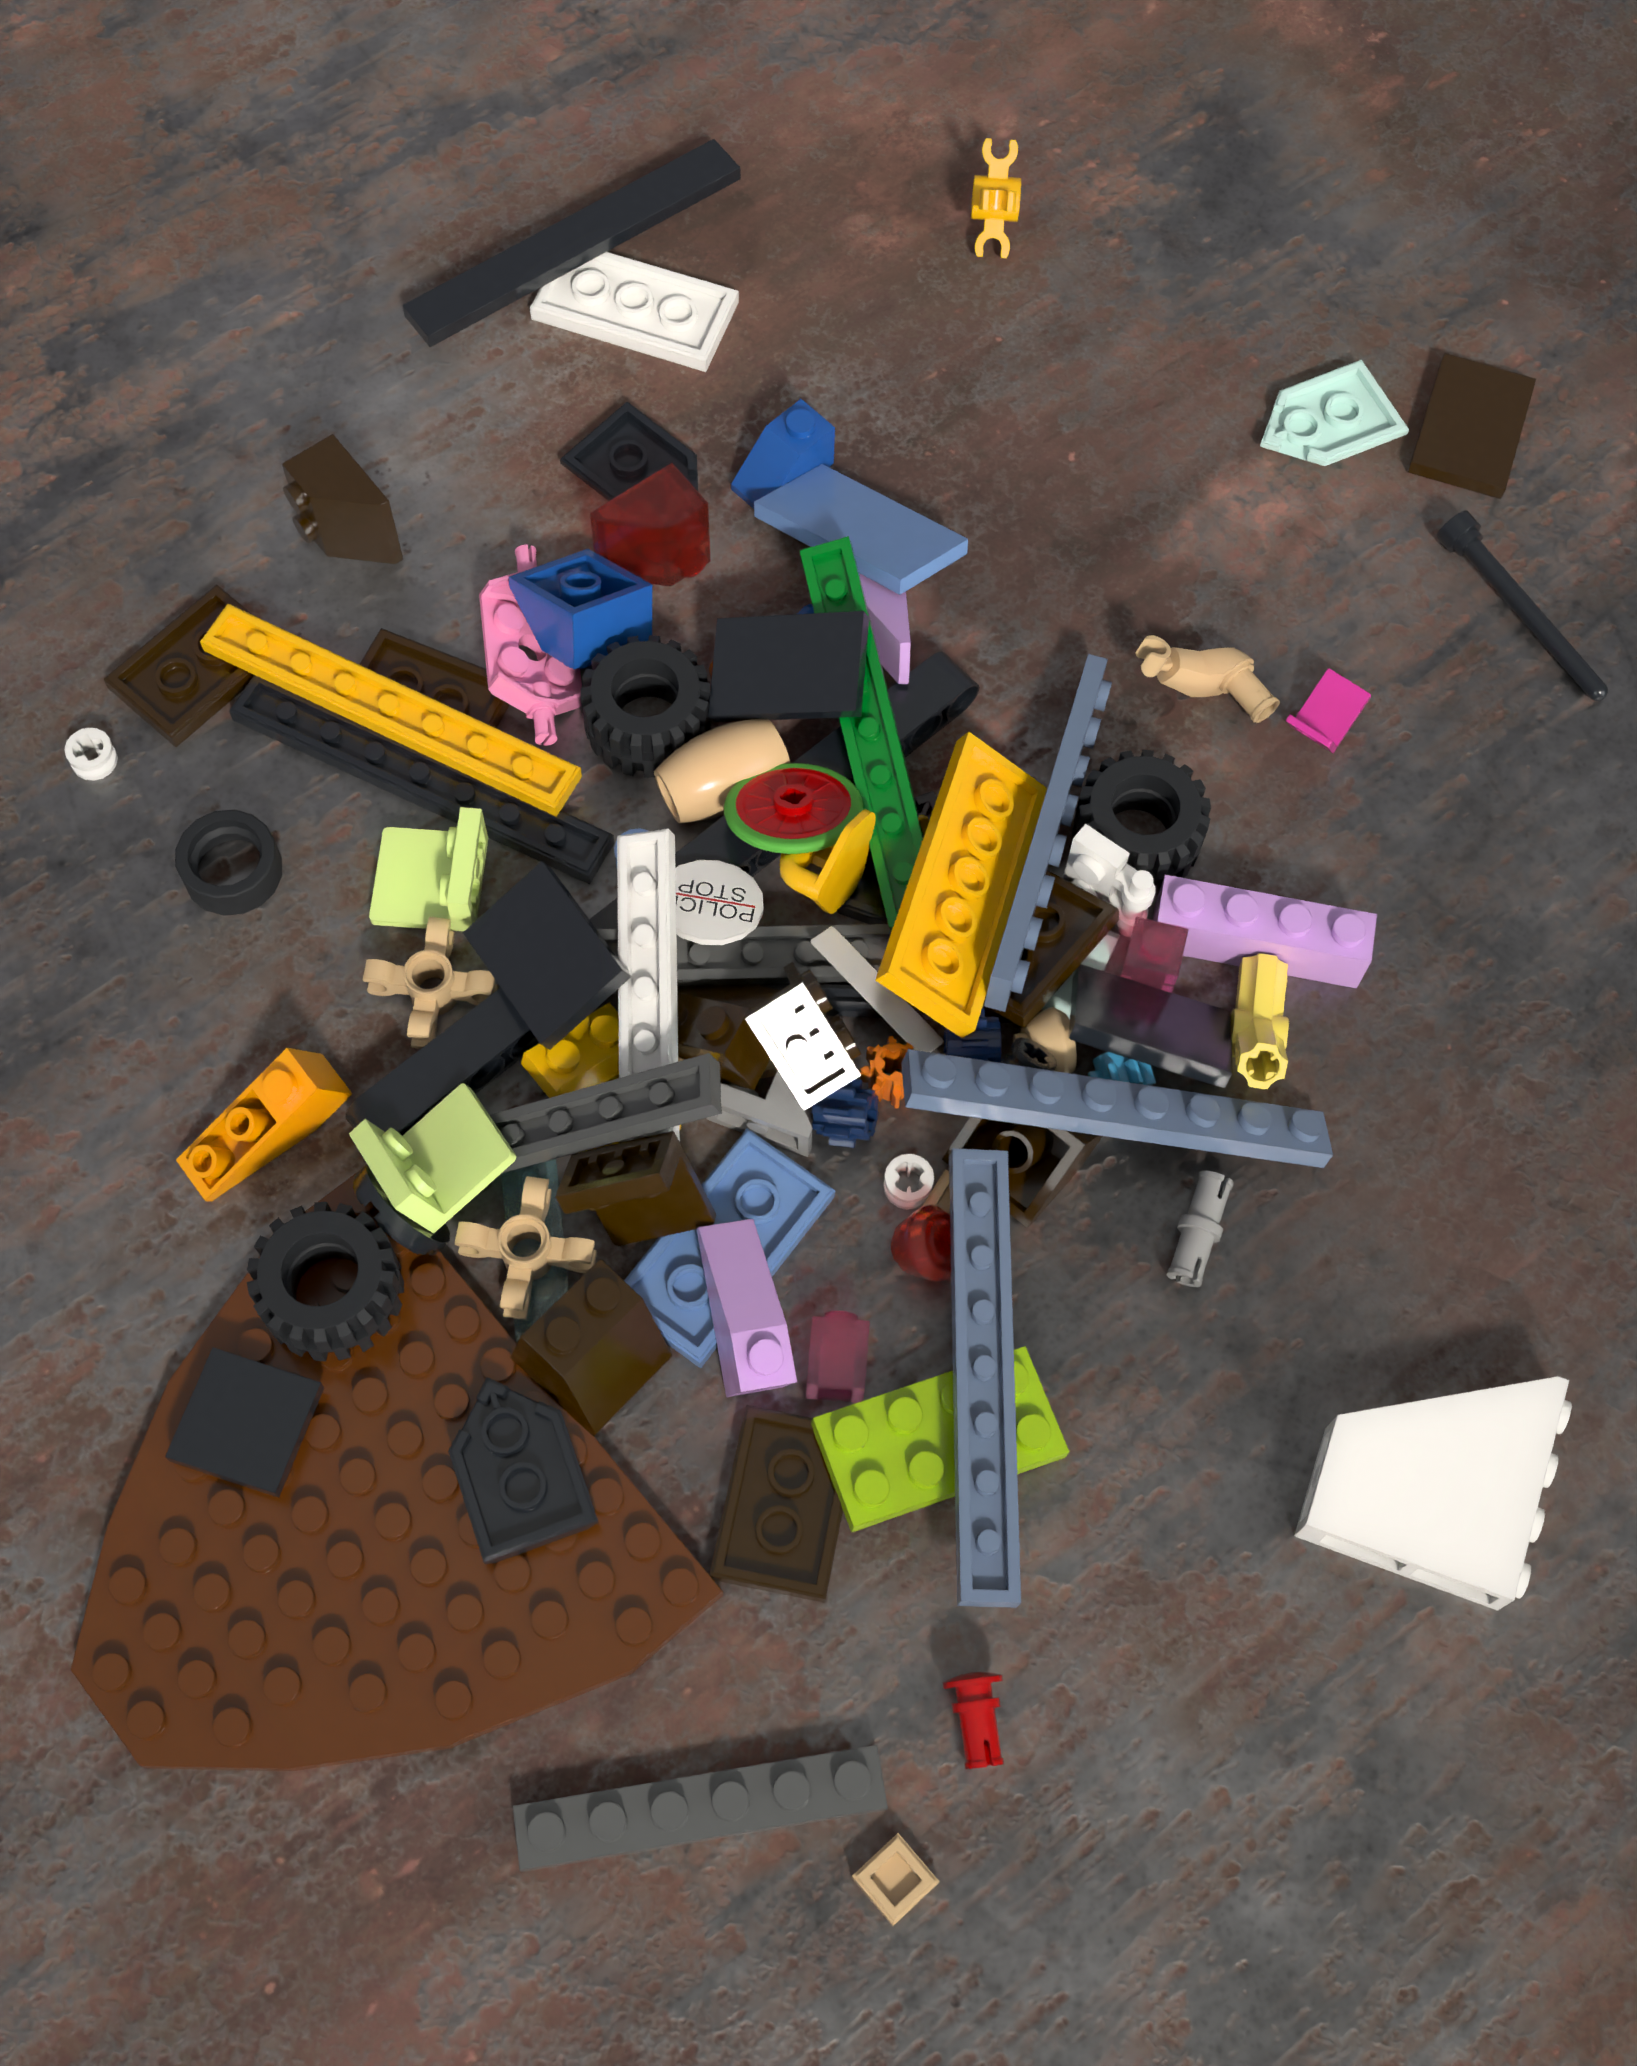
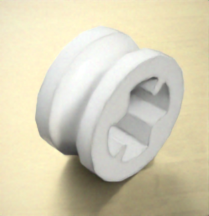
[64,728,118,781]
[883,1154,934,1210]

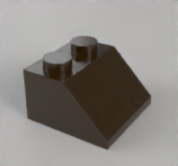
[282,434,403,564]
[677,984,781,1090]
[942,1117,1103,1228]
[510,1259,673,1437]

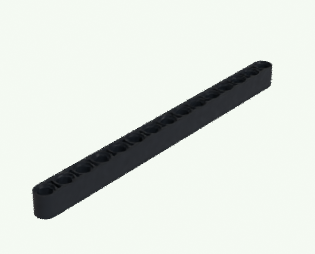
[346,651,980,1136]

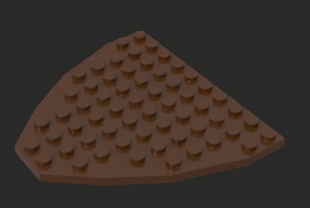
[71,1170,723,1771]

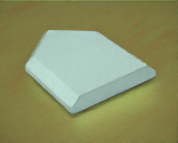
[1260,360,1409,466]

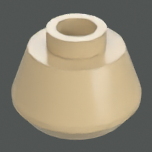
[1013,1007,1077,1074]

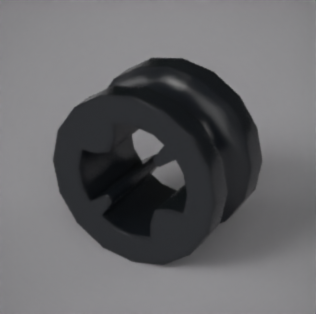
[1000,1037,1057,1071]

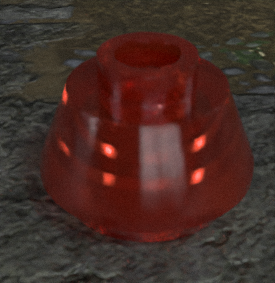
[891,1205,951,1282]

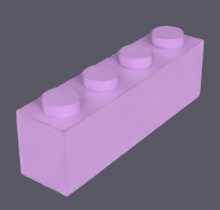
[1148,875,1377,989]

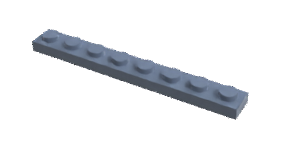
[984,654,1112,1012]
[901,1049,1333,1168]
[949,1148,1021,1608]

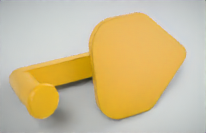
[779,809,929,914]

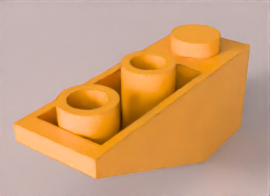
[176,1048,352,1202]

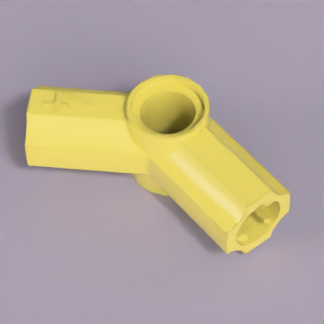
[1231,953,1289,1089]

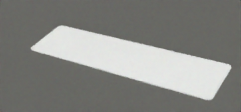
[810,926,944,1052]

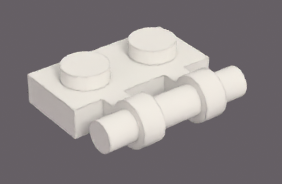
[1063,824,1156,937]

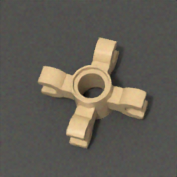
[363,917,499,1049]
[455,1176,597,1320]

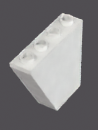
[1294,1376,1572,1611]

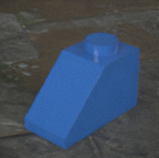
[731,399,835,509]

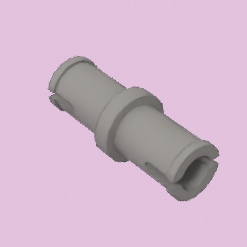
[1167,1171,1234,1287]

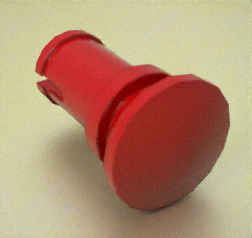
[943,1672,1004,1769]

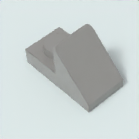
[706,1070,813,1157]

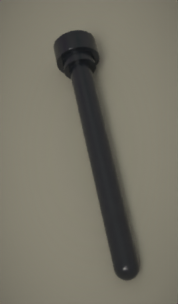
[1437,510,1608,701]

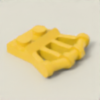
[521,1002,681,1153]

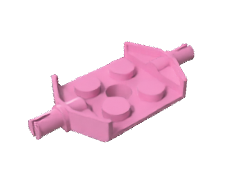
[479,545,582,746]

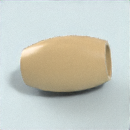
[654,719,791,823]

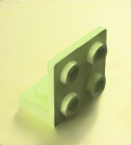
[369,807,488,931]
[349,1083,516,1233]

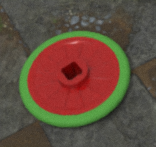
[724,763,863,854]

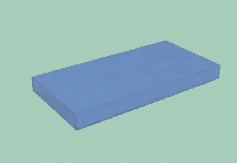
[754,464,968,595]
[624,1128,835,1369]

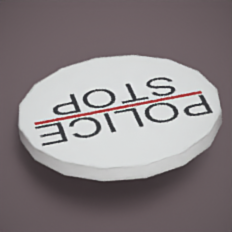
[675,860,764,945]

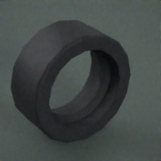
[175,809,282,916]

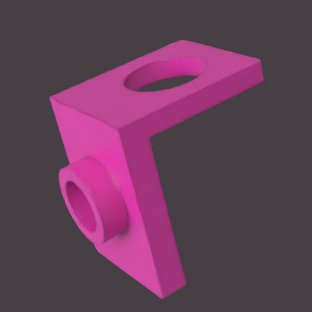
[1285,669,1371,753]

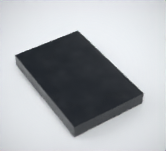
[708,611,869,722]
[463,861,632,1050]
[1069,964,1233,1088]

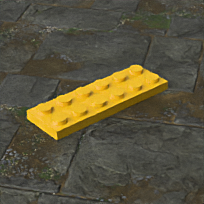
[875,732,1048,1038]

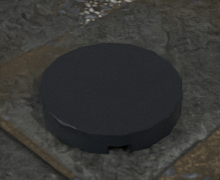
[353,1164,450,1256]

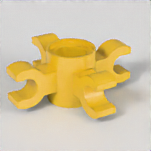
[971,138,1021,258]

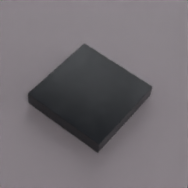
[165,1347,324,1498]

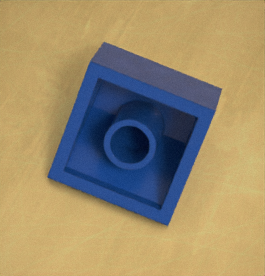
[509,549,653,670]

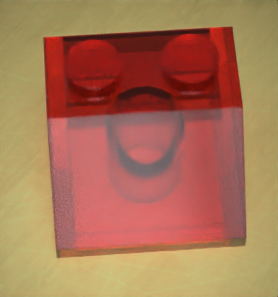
[590,463,711,586]

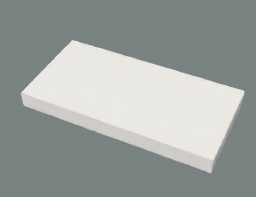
[530,252,739,372]

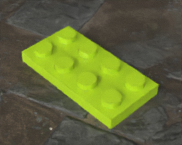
[811,1346,1069,1533]

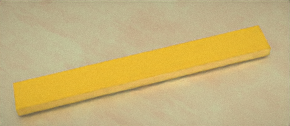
[200,604,582,817]

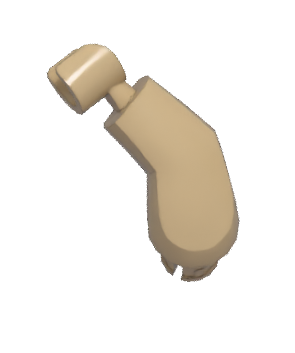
[1135,635,1280,723]

